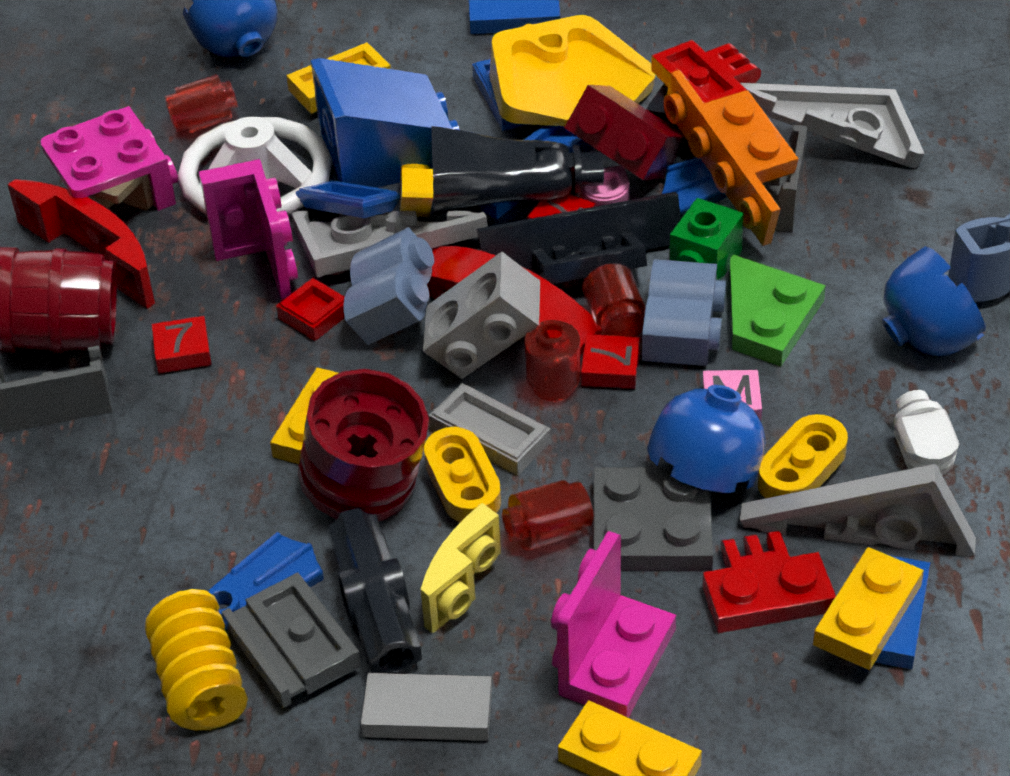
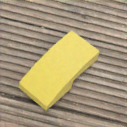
[420,503,501,634]

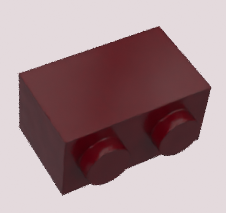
[564,85,687,180]

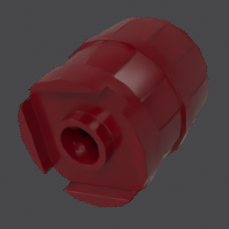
[0,247,117,354]

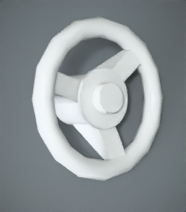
[178,117,333,216]

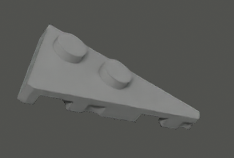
[740,83,925,168]
[291,211,488,277]
[740,464,976,557]

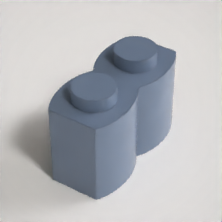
[948,214,1010,302]
[344,227,434,345]
[642,259,726,366]

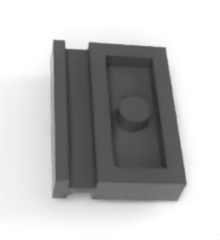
[221,572,361,708]

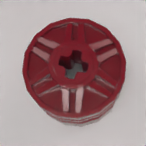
[298,369,429,522]

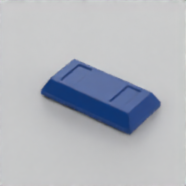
[296,180,400,218]

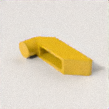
[400,164,433,217]

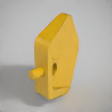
[489,15,656,126]

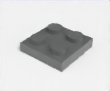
[594,467,713,571]

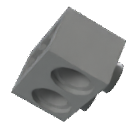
[423,252,540,379]

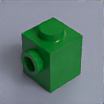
[669,198,744,280]

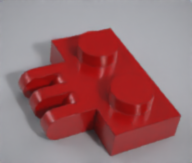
[651,40,761,103]
[702,531,836,634]

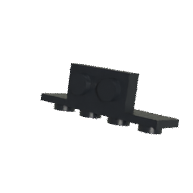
[476,192,681,288]

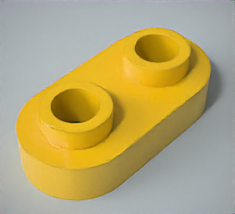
[758,414,848,498]
[424,427,501,522]

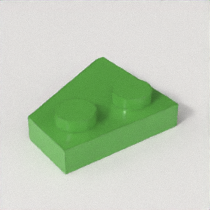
[729,254,826,366]

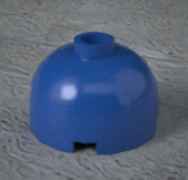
[183,0,278,57]
[882,246,986,357]
[647,385,766,493]

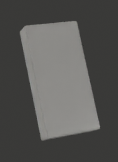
[429,383,551,476]
[361,673,492,741]

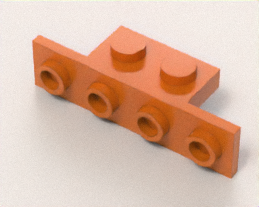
[664,70,799,246]

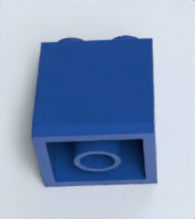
[311,58,460,188]

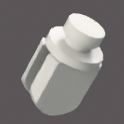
[893,390,959,475]

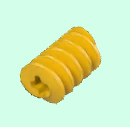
[145,589,248,731]

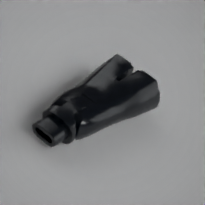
[431,126,604,215]

